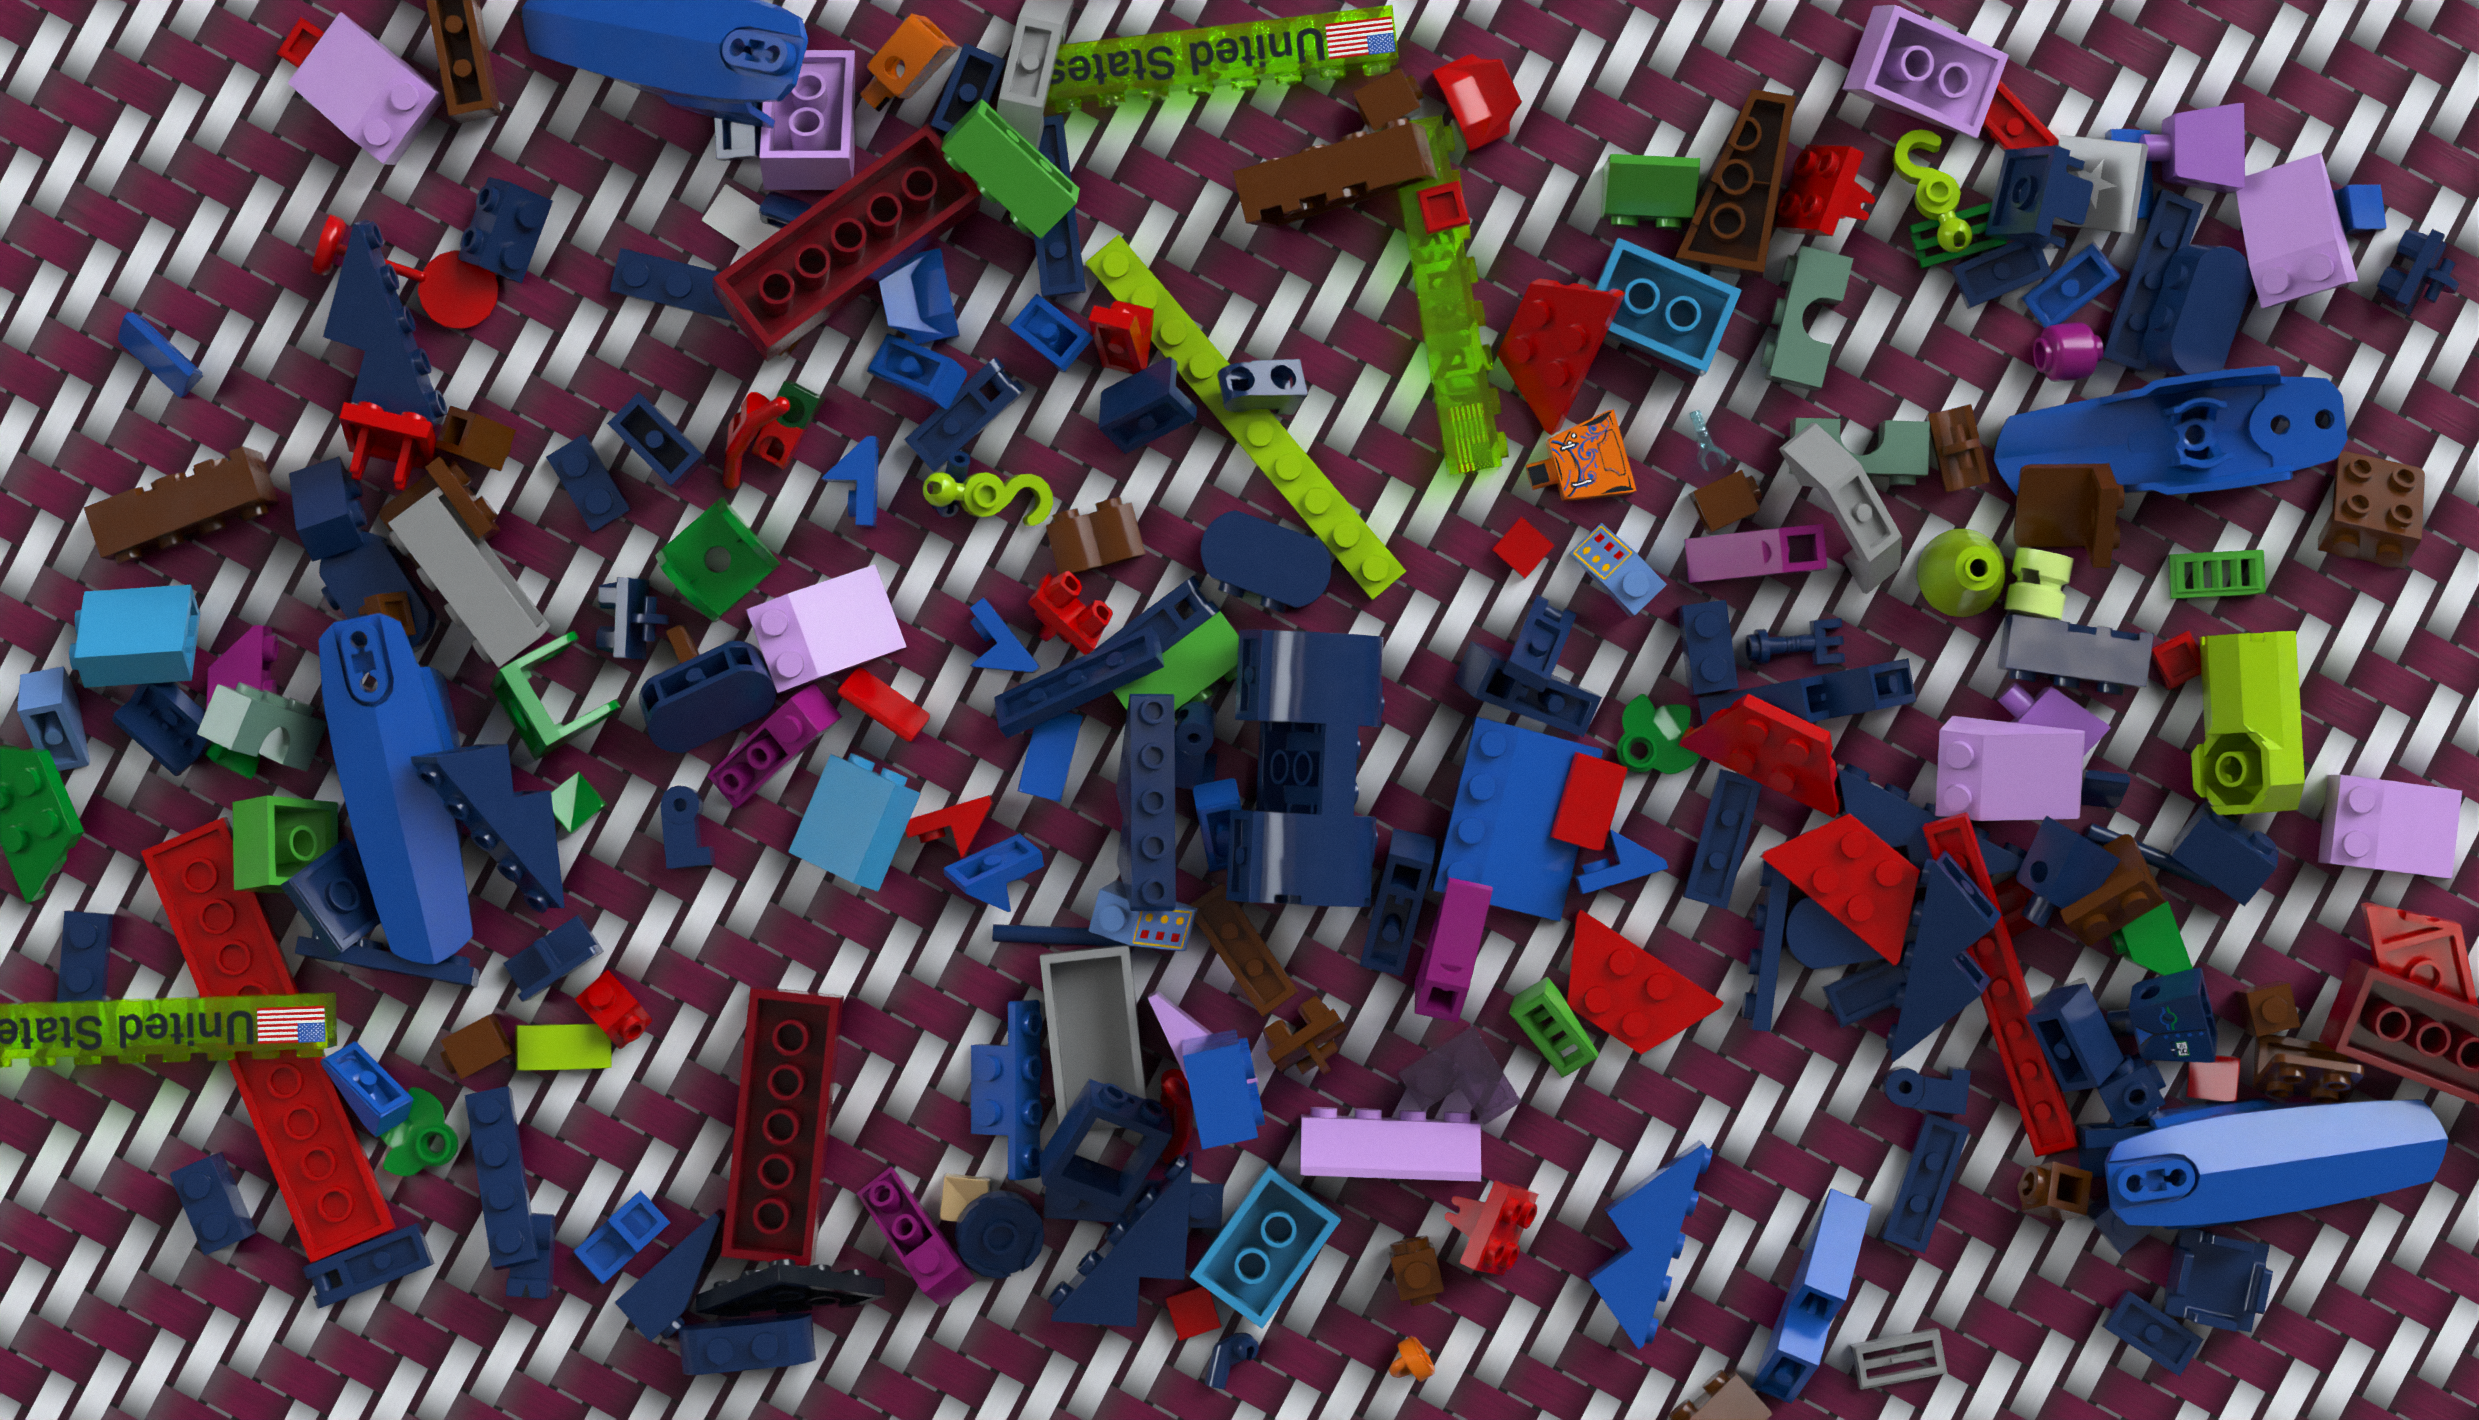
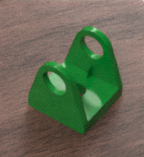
[655,497,782,622]
[489,631,621,761]

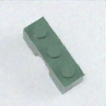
[1760,246,1854,392]
[1789,418,1930,486]
[197,682,327,771]

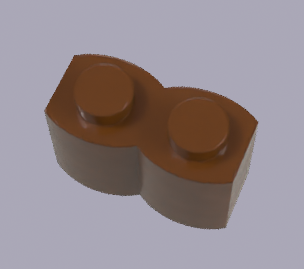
[1046,497,1145,575]

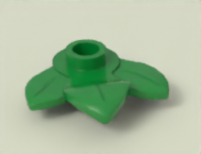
[1616,694,1700,775]
[380,1087,459,1176]

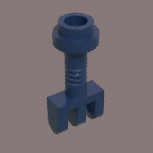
[1745,618,1846,665]

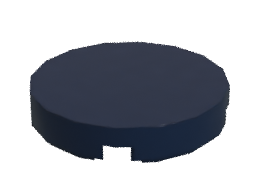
[954,1190,1045,1279]

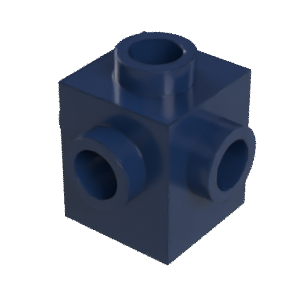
[2096,1053,2166,1128]

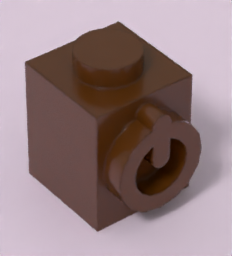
[2017,1162,2093,1222]
[1389,1235,1444,1306]

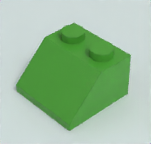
[1601,154,1700,230]
[233,795,338,893]

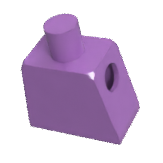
[2139,103,2245,193]
[1997,682,2111,757]

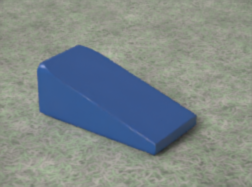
[2021,241,2121,328]
[867,333,967,409]
[1017,712,1083,802]
[1192,778,1242,872]
[321,1041,414,1137]

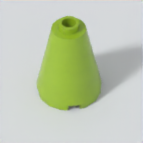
[1916,529,2006,617]

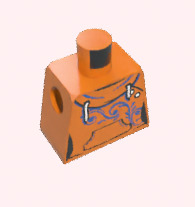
[860,13,959,112]
[1526,409,1637,502]

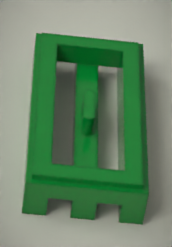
[1908,202,2007,269]

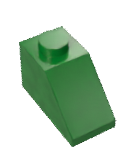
[2108,900,2193,976]

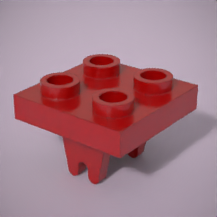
[1774,144,1875,237]
[339,401,440,491]
[1444,1180,1539,1276]

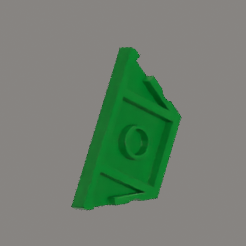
[0,745,84,904]

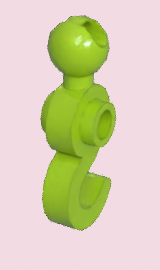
[1893,129,1973,253]
[922,472,1053,526]

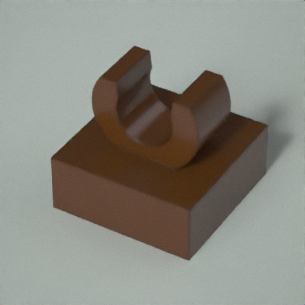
[358,591,416,639]

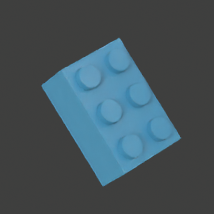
[1594,238,1742,377]
[1190,1163,1341,1329]

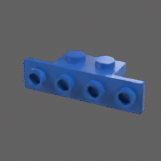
[971,1000,1043,1180]

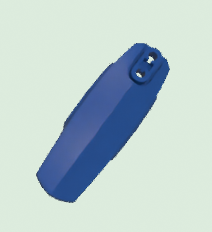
[522,0,808,129]
[1993,366,2348,496]
[319,613,473,965]
[2104,1097,2448,1230]

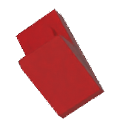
[1088,301,1154,374]
[905,795,993,859]

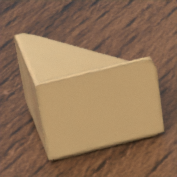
[940,1173,991,1221]

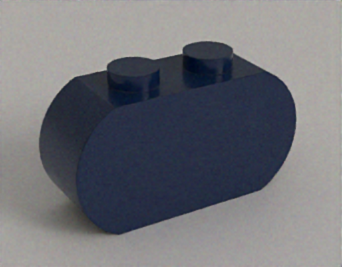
[2143,244,2253,376]
[1201,510,1331,614]
[319,531,436,653]
[639,641,776,753]
[1782,896,1919,970]
[678,1312,816,1375]

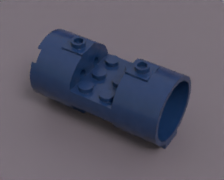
[1226,630,1385,907]

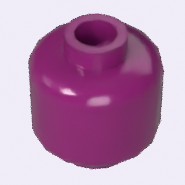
[2033,322,2103,382]

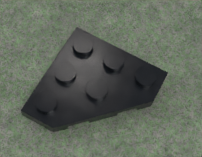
[696,1259,885,1317]

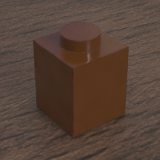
[1352,68,1424,134]
[435,406,516,471]
[1689,470,1762,534]
[2235,981,2300,1037]
[440,1013,515,1080]

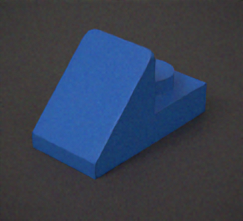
[2332,185,2387,235]
[1008,293,1093,372]
[821,436,879,528]
[970,597,1041,673]
[1575,829,1668,894]
[943,833,1044,912]

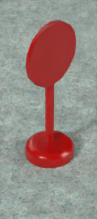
[311,214,499,330]

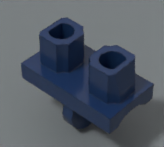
[2377,229,2460,316]
[596,577,669,660]

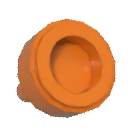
[1389,1336,1435,1382]

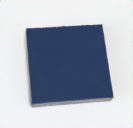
[280,837,381,958]

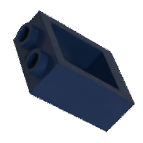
[1039,1078,1173,1214]

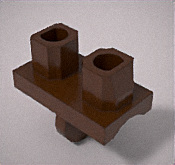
[1926,404,1990,493]
[1262,996,1348,1076]

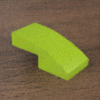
[515,1023,612,1070]

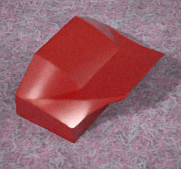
[1431,53,1522,153]

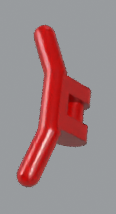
[722,392,790,490]
[1160,1069,1193,1165]

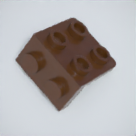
[2317,451,2425,569]
[379,456,501,569]
[2013,463,2125,568]
[2060,834,2165,947]
[2253,1034,2364,1103]

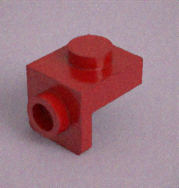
[574,970,652,1049]

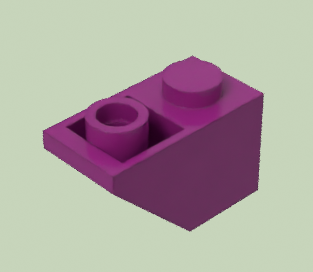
[206,625,279,710]

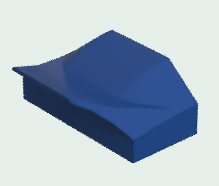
[879,248,960,345]

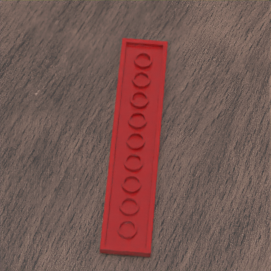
[141,817,396,1263]

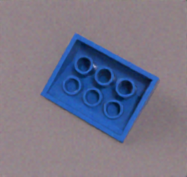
[1431,717,1603,922]

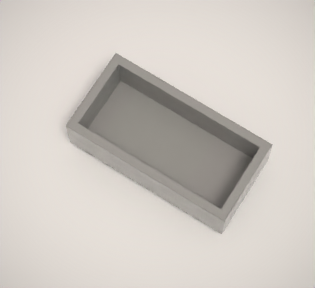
[388,486,550,668]
[1040,944,1147,1131]

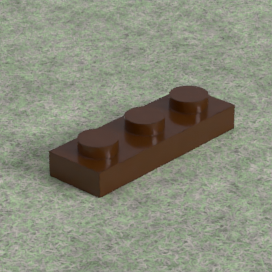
[1190,882,1299,1017]

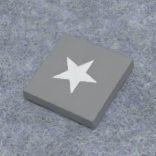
[2053,135,2148,234]

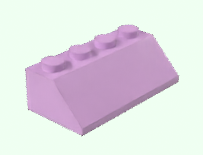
[1299,1107,1481,1182]

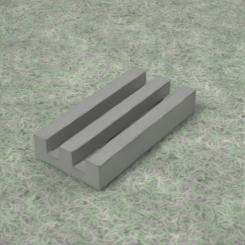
[1850,1327,1948,1390]

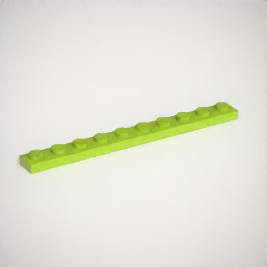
[1085,234,1406,600]

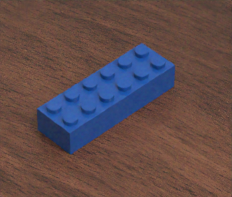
[1183,1029,1265,1150]

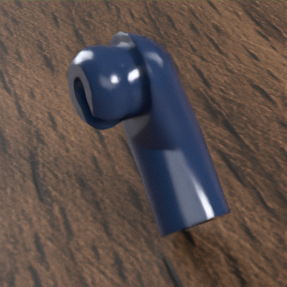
[931,451,970,518]
[1204,1332,1259,1389]

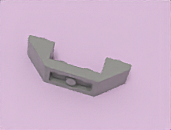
[997,0,1074,150]
[1779,423,1902,594]

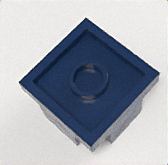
[1985,145,2093,250]
[2161,1228,2273,1332]

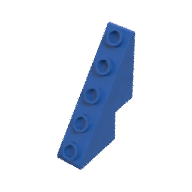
[1586,1140,1713,1350]
[1750,1188,1872,1404]

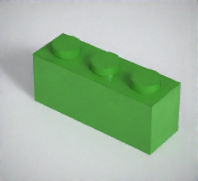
[941,99,1080,239]
[1113,611,1239,722]

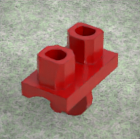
[1028,571,1113,655]

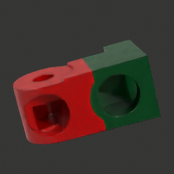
[752,380,826,470]

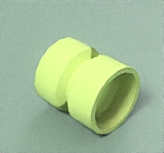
[2004,547,2074,620]

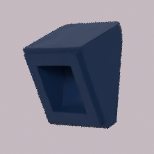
[759,191,811,229]
[2081,770,2130,808]

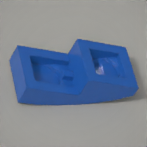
[573,1190,671,1285]

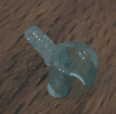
[1689,410,1727,472]

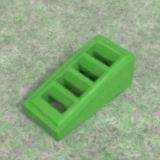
[2168,550,2266,599]
[1509,977,1599,1078]

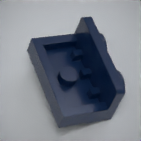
[458,177,553,284]
[112,682,212,776]

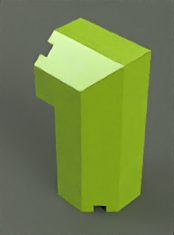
[2191,631,2305,815]

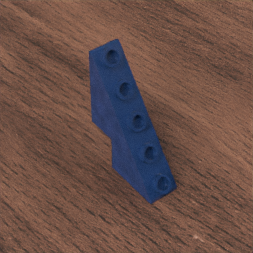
[323,219,447,427]
[1698,658,1917,724]
[1116,694,1176,911]
[411,744,565,913]
[1835,763,2028,889]
[1886,850,2002,1062]
[1047,1152,1193,1327]

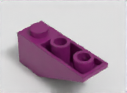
[1684,524,1828,583]
[707,683,843,809]
[1414,877,1493,1023]
[856,1166,977,1308]

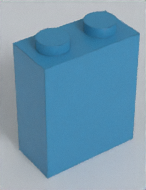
[69,585,201,688]
[788,753,921,892]

